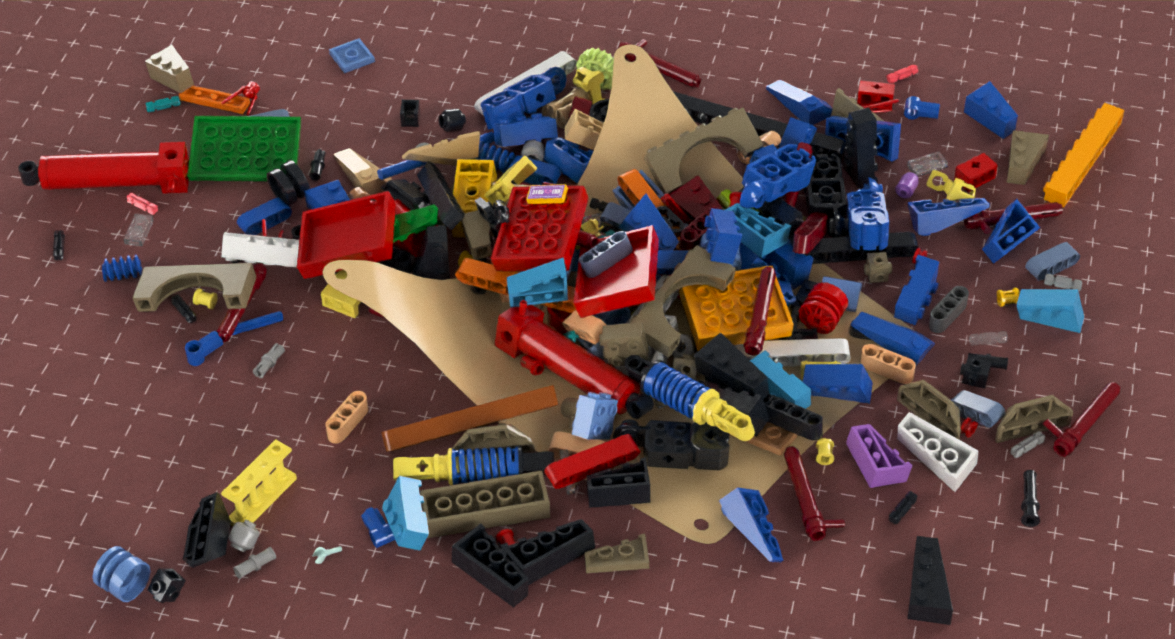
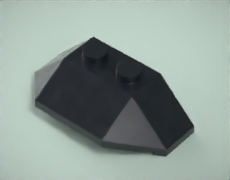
[380,179,432,210]
[183,492,231,568]

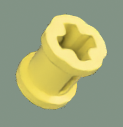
[193,288,218,310]
[816,438,834,465]

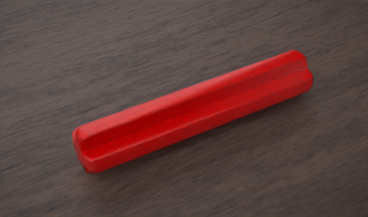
[661,194,692,224]

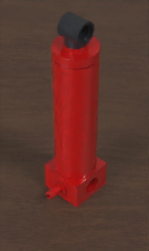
[18,142,189,194]
[494,300,654,419]

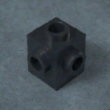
[960,356,991,389]
[147,568,186,603]

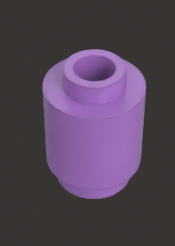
[895,172,919,198]

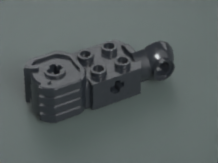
[804,154,849,237]
[613,419,730,471]

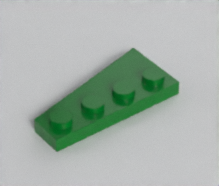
[393,204,438,243]

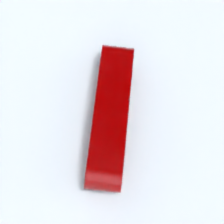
[544,434,641,489]

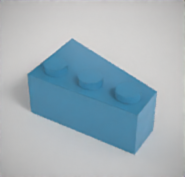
[726,203,791,258]
[507,257,568,307]
[1016,289,1084,333]
[750,350,811,409]
[382,476,429,550]

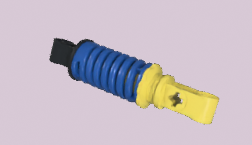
[625,355,755,441]
[393,445,555,486]

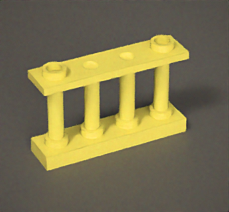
[221,440,297,526]

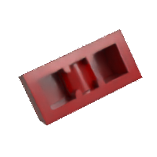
[857,80,895,110]
[954,153,998,192]

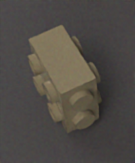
[599,322,649,367]

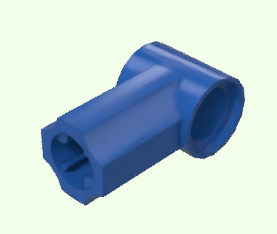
[904,96,940,120]
[185,331,223,366]
[361,507,395,548]

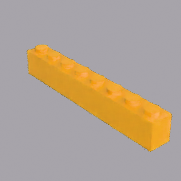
[1043,103,1124,208]

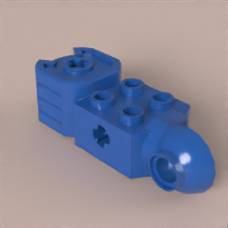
[480,66,567,129]
[740,144,816,209]
[846,177,889,250]

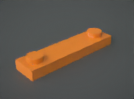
[179,86,250,114]

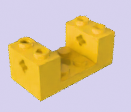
[451,159,497,238]

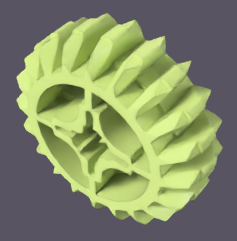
[576,48,614,90]

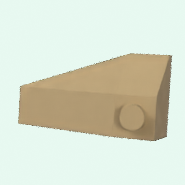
[402,131,480,166]
[333,148,392,195]

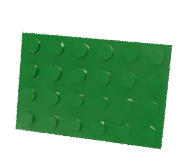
[187,116,302,181]

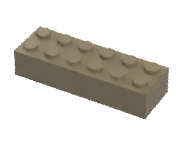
[420,471,550,538]

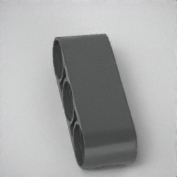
[929,286,969,333]

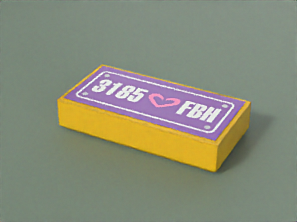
[526,184,568,204]

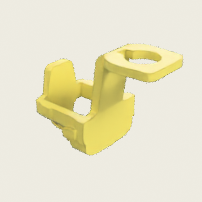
[573,67,604,105]
[926,170,976,201]

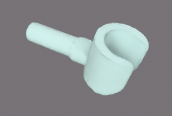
[312,546,342,564]

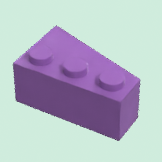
[846,424,912,488]

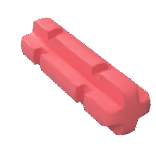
[886,65,918,83]
[126,192,158,215]

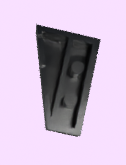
[412,225,450,280]
[587,457,651,508]

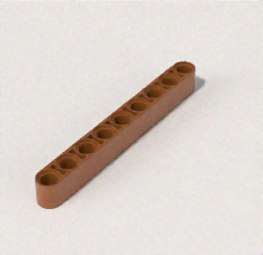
[381,385,559,452]

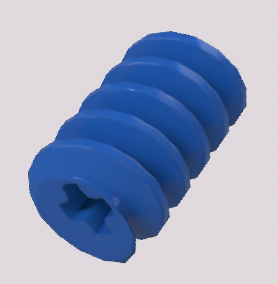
[475,141,515,173]
[102,254,142,282]

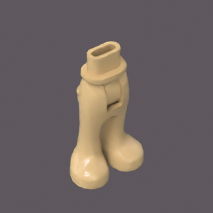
[542,87,591,129]

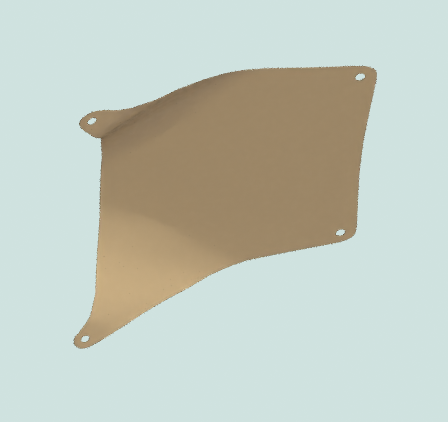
[323,45,915,544]

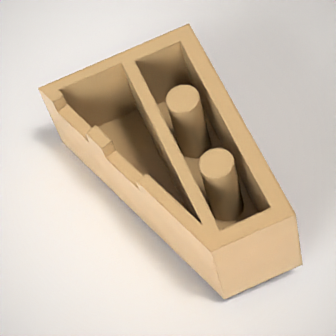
[565,109,604,150]

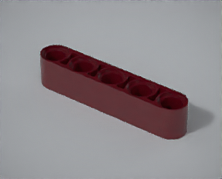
[793,212,828,254]

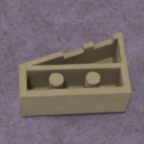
[145,45,194,93]
[1007,130,1049,185]

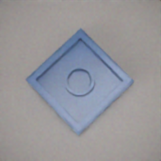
[329,38,375,73]

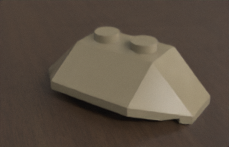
[897,380,961,440]
[995,395,1073,443]
[452,423,535,456]

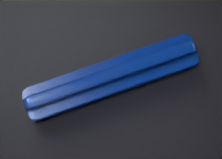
[232,311,284,335]

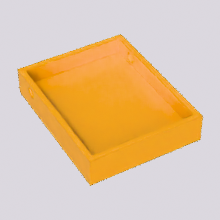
[678,266,794,351]

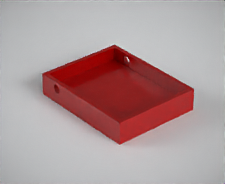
[491,185,589,271]
[297,191,396,279]
[574,225,659,318]

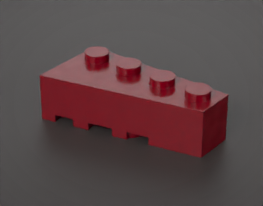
[669,175,723,221]

